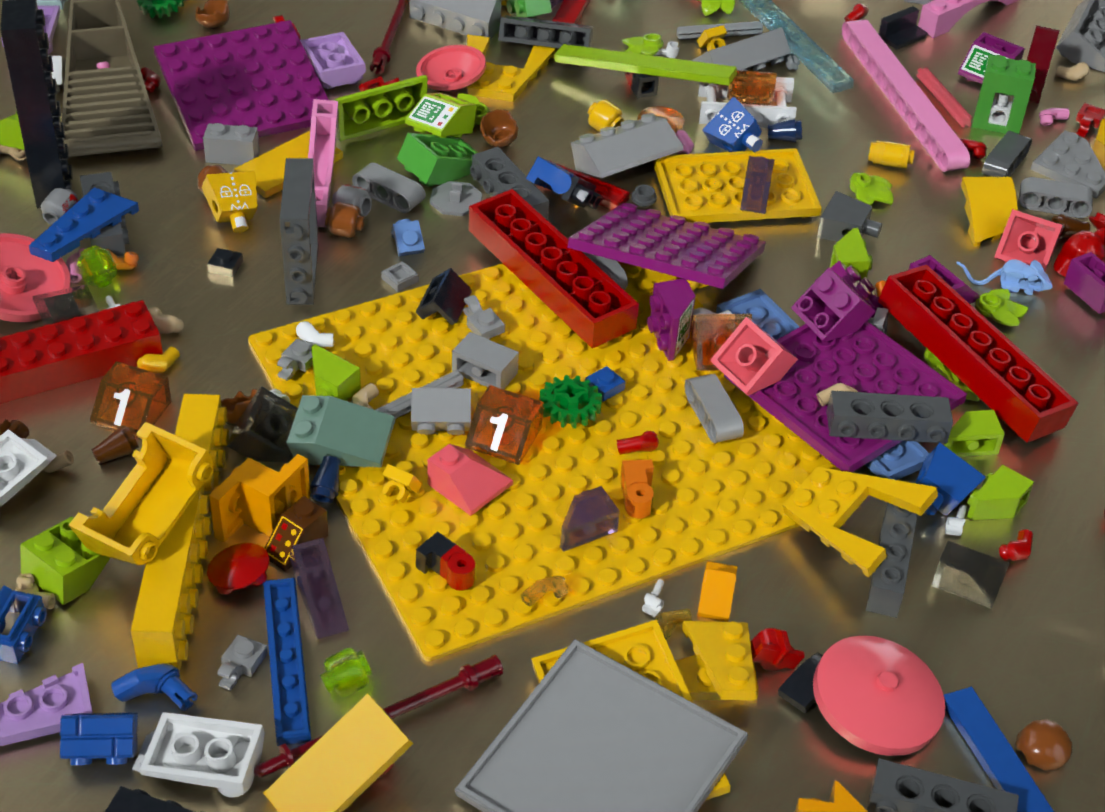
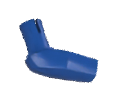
[111,663,198,711]

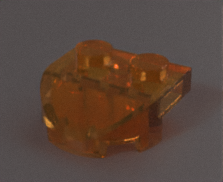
[727,70,777,105]

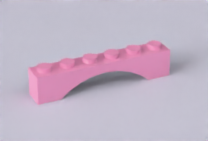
[918,0,1018,38]
[308,99,338,227]

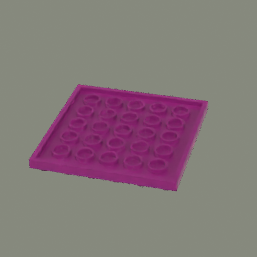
[154,20,329,151]
[567,203,766,289]
[724,321,967,472]

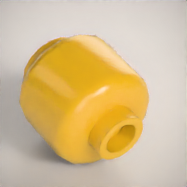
[587,99,624,133]

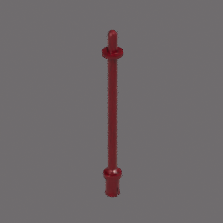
[370,0,409,75]
[254,655,504,778]

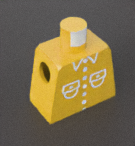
[202,171,258,233]

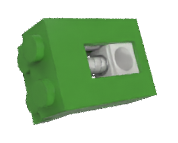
[972,55,1036,134]

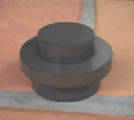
[632,184,657,207]

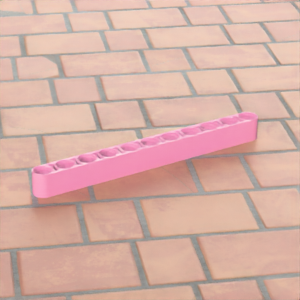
[842,19,970,172]

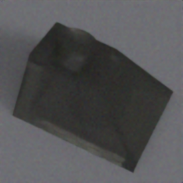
[33,284,99,325]
[227,386,298,463]
[932,541,1010,609]

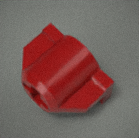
[750,628,805,671]

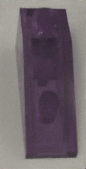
[289,538,349,639]

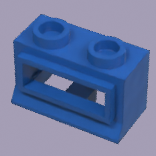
[0,585,47,664]

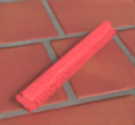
[916,67,972,128]

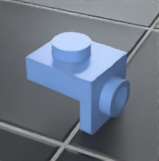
[391,219,425,257]

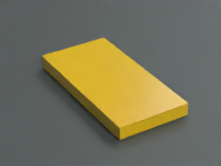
[233,131,343,199]
[263,693,413,812]

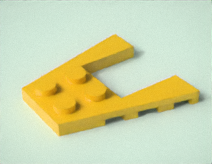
[467,34,556,102]
[782,467,938,577]

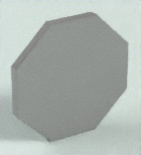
[430,181,482,216]

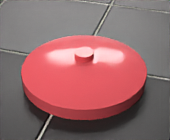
[0,233,71,322]
[813,636,945,756]

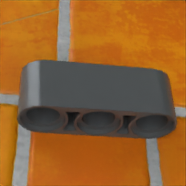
[982,130,1032,177]

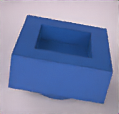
[585,366,626,402]

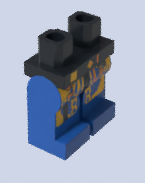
[526,156,603,209]

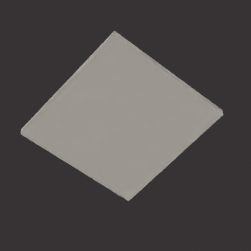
[455,639,748,812]

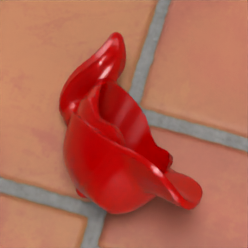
[1054,227,1105,277]

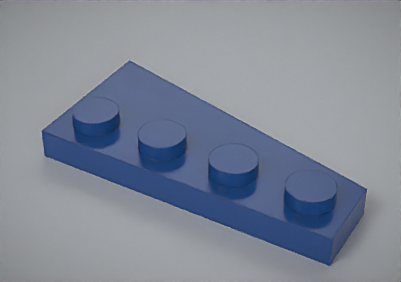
[29,187,139,262]

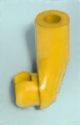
[137,347,180,373]

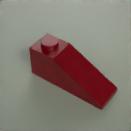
[1027,25,1060,103]

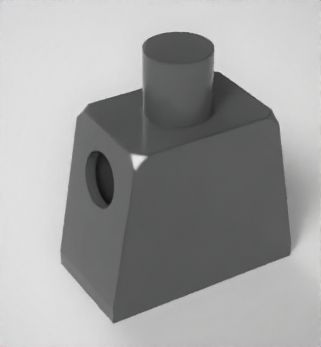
[817,191,882,242]

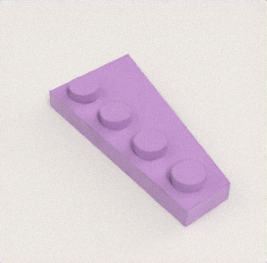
[0,663,93,746]

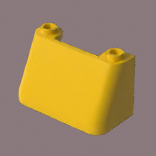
[69,422,214,565]

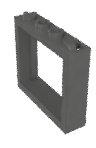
[280,158,319,305]

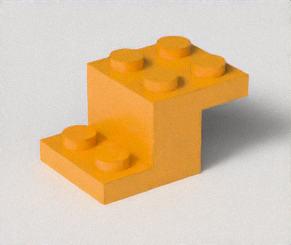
[209,454,311,543]

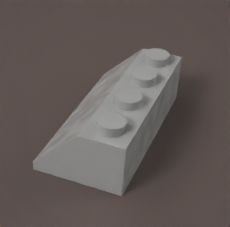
[409,0,501,40]
[691,27,791,75]
[571,113,684,178]

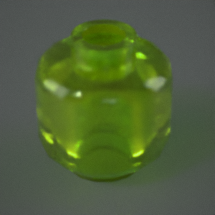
[77,246,117,288]
[320,647,373,697]

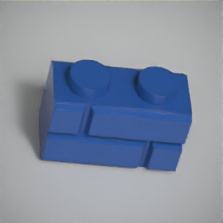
[60,713,138,765]

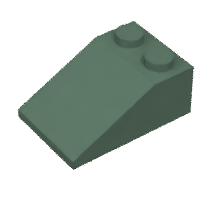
[286,395,395,467]

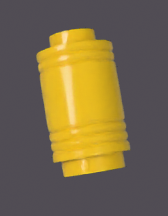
[868,140,915,169]

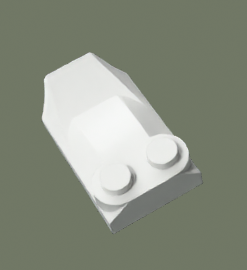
[0,429,57,514]
[132,712,265,797]

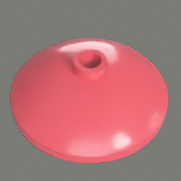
[416,45,486,92]

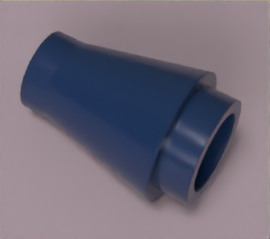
[768,118,802,142]
[310,456,341,503]

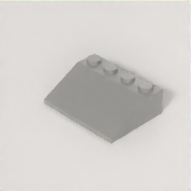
[1056,0,1105,72]

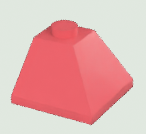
[994,209,1063,272]
[710,317,798,396]
[427,444,513,516]

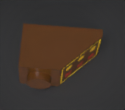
[264,496,329,571]

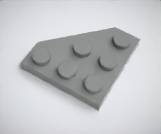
[1030,130,1105,199]

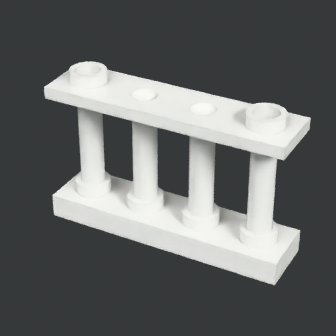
[698,74,797,128]

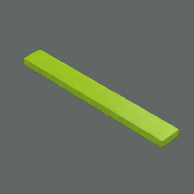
[554,44,737,86]

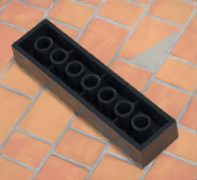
[1,0,73,208]

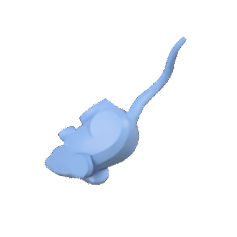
[956,259,1053,295]

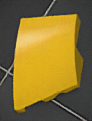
[961,177,1018,246]

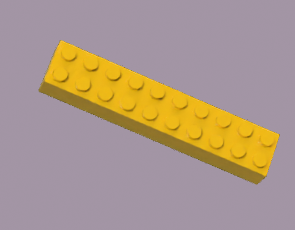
[131,394,229,671]

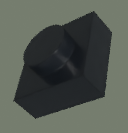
[207,248,243,277]

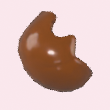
[195,0,230,29]
[480,109,519,148]
[221,389,262,426]
[1015,719,1072,771]

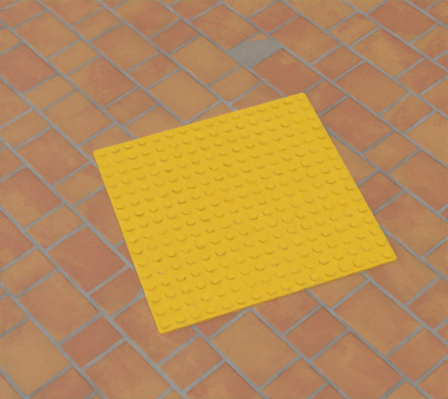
[248,261,840,662]

